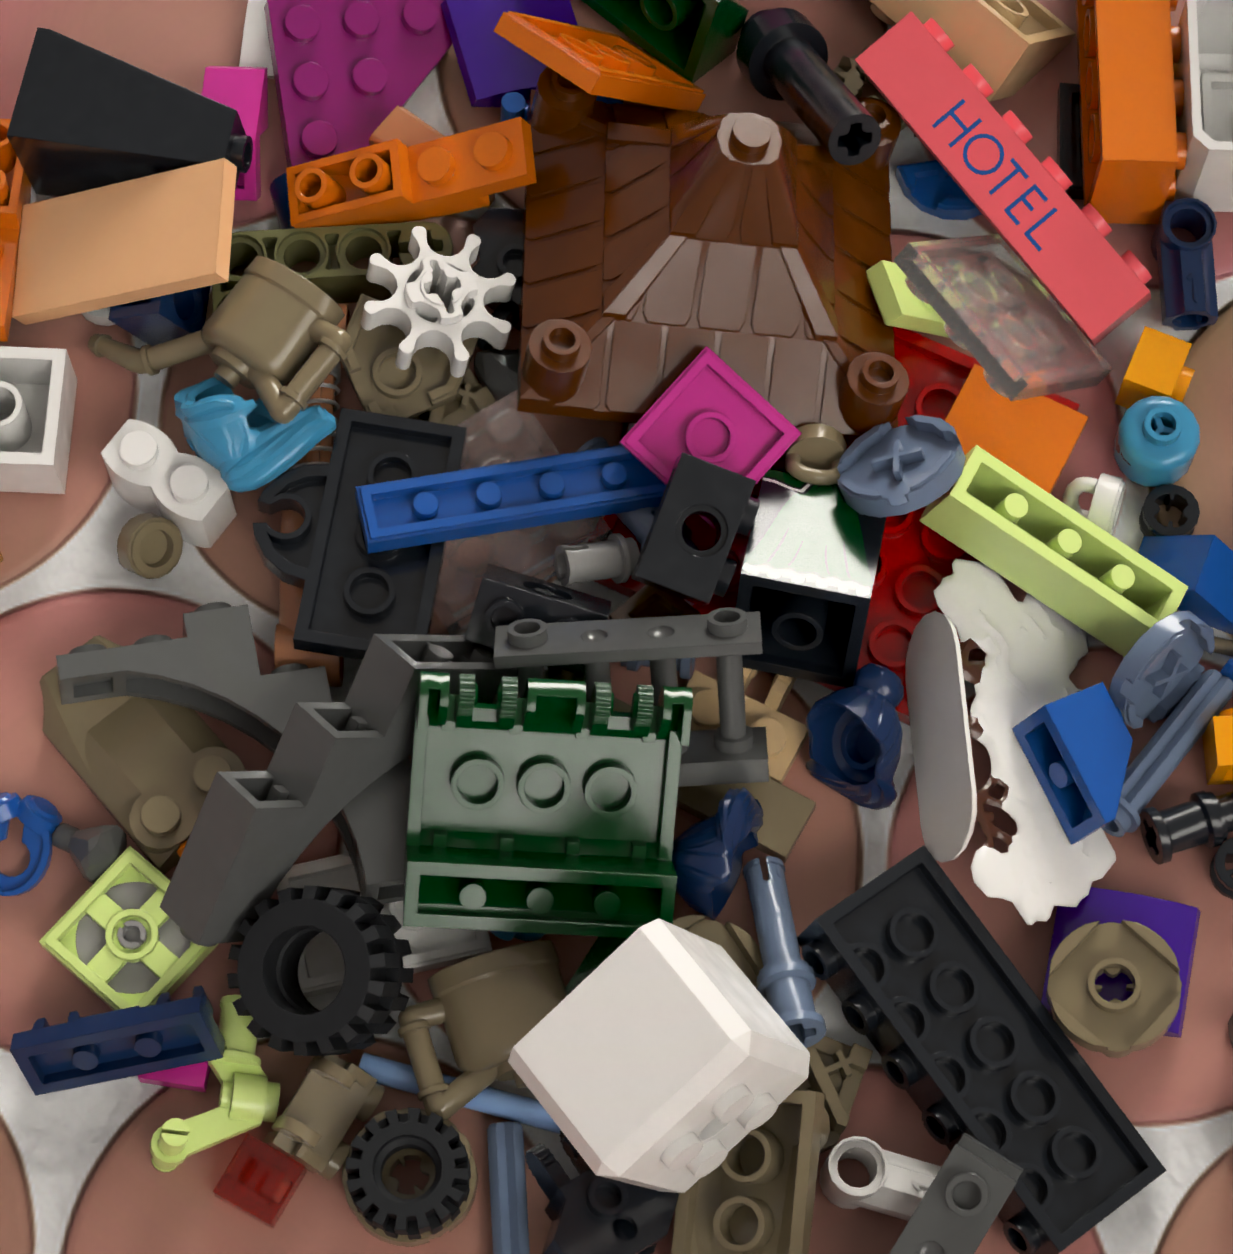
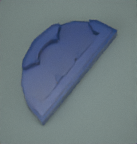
[895,160,982,220]

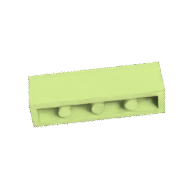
[919,445,1188,657]

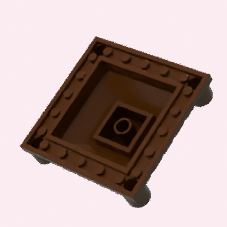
[517,67,910,445]

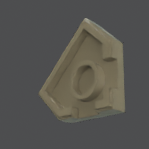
[341,294,478,419]

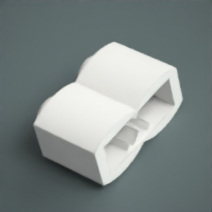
[101,419,237,548]

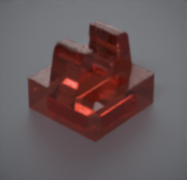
[213,1133,307,1229]

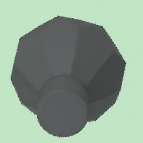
[474,348,519,404]
[52,823,127,884]

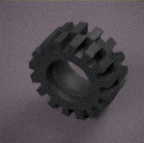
[345,1107,471,1240]

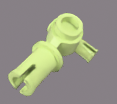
[150,994,280,1172]

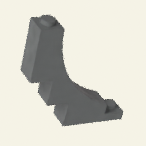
[160,634,551,947]

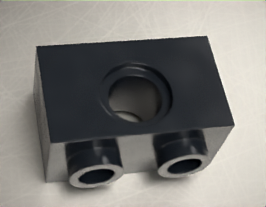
[631,452,760,607]
[464,563,612,676]

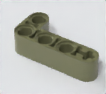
[212,221,454,312]

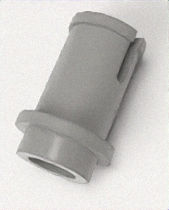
[554,533,640,586]

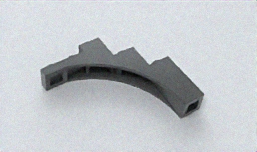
[56,602,411,904]

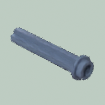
[1102,669,1233,837]
[487,1121,530,1254]

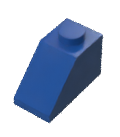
[1012,682,1133,845]

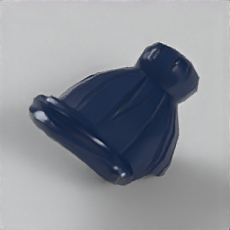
[806,663,904,810]
[672,787,764,920]

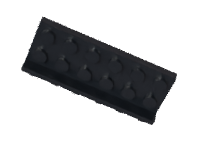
[797,845,1167,1254]

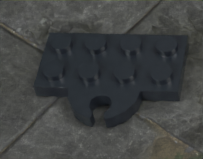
[253,408,467,660]

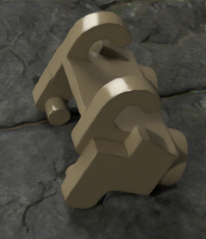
[262,1055,385,1180]

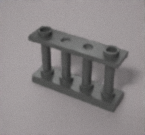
[494,607,769,787]
[889,1133,1024,1254]

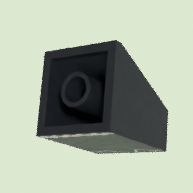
[735,469,886,688]

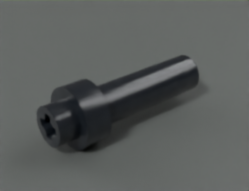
[736,8,881,165]

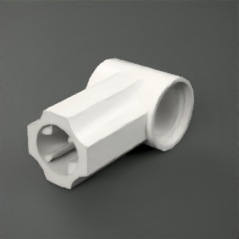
[819,1136,941,1221]

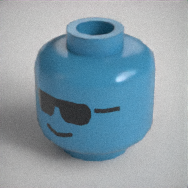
[1114,396,1200,487]

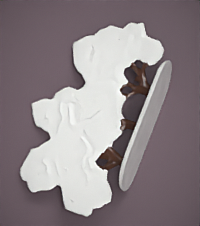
[905,559,1116,925]

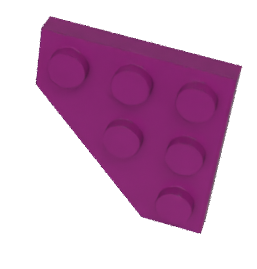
[264,0,452,168]

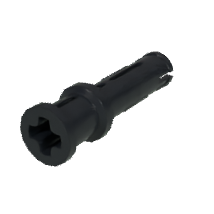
[1139,790,1233,865]

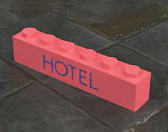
[854,11,1152,346]

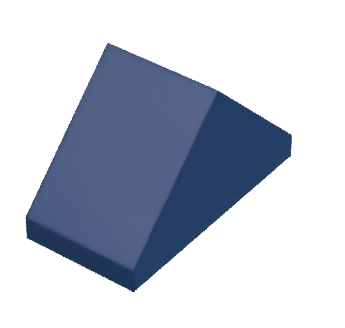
[1138,535,1233,635]

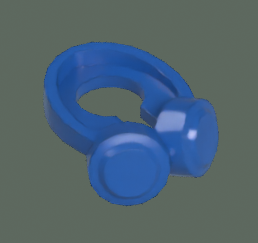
[0,792,63,896]

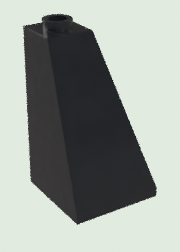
[7,27,253,196]

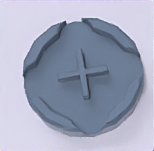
[837,415,966,518]
[1108,610,1215,729]

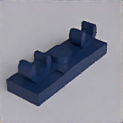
[10,985,225,1096]

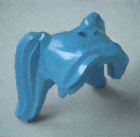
[174,377,337,493]

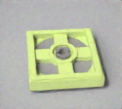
[39,846,219,1011]

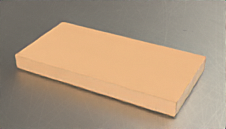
[12,158,237,325]

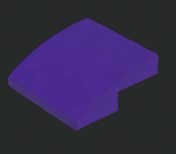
[441,0,578,107]
[1041,887,1201,1038]

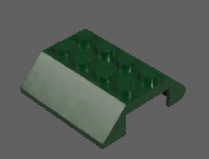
[402,671,693,938]

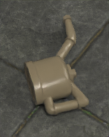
[88,256,352,424]
[397,940,568,1121]

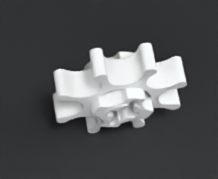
[361,226,516,378]

